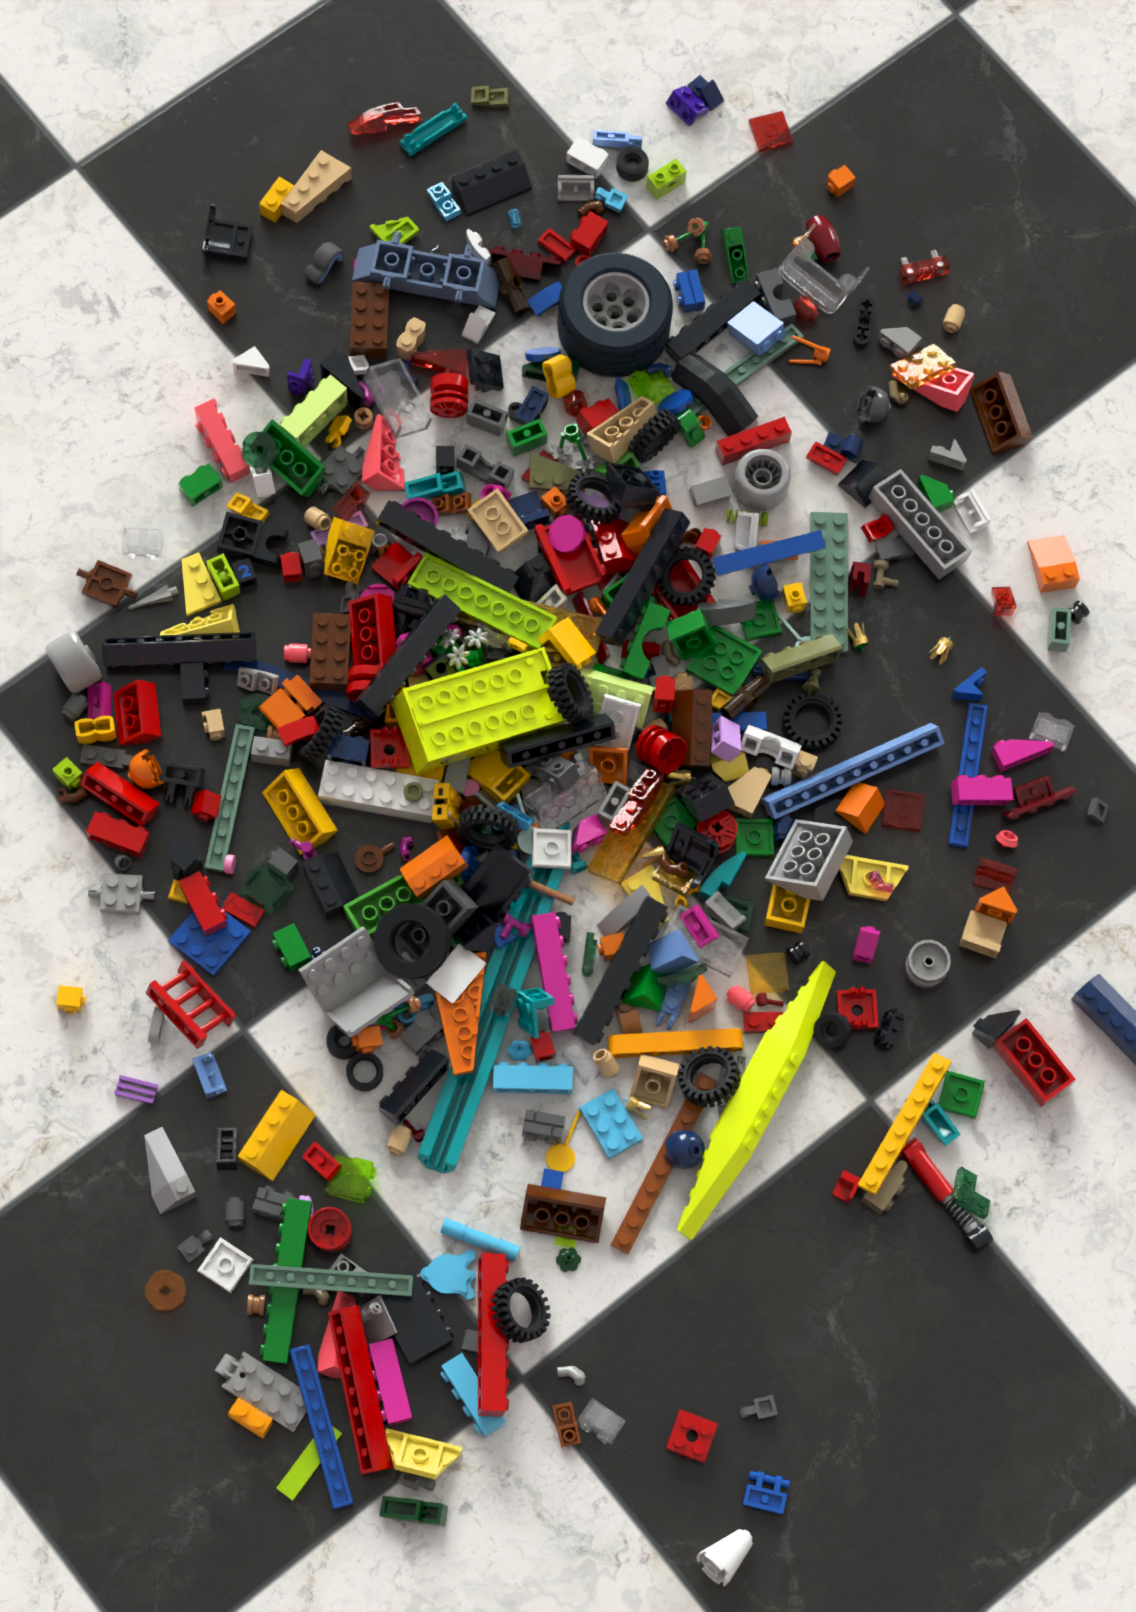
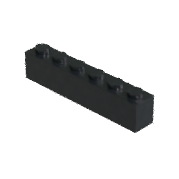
[665,279,761,363]
[499,713,616,769]

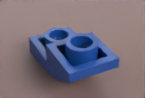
[527,281,562,317]

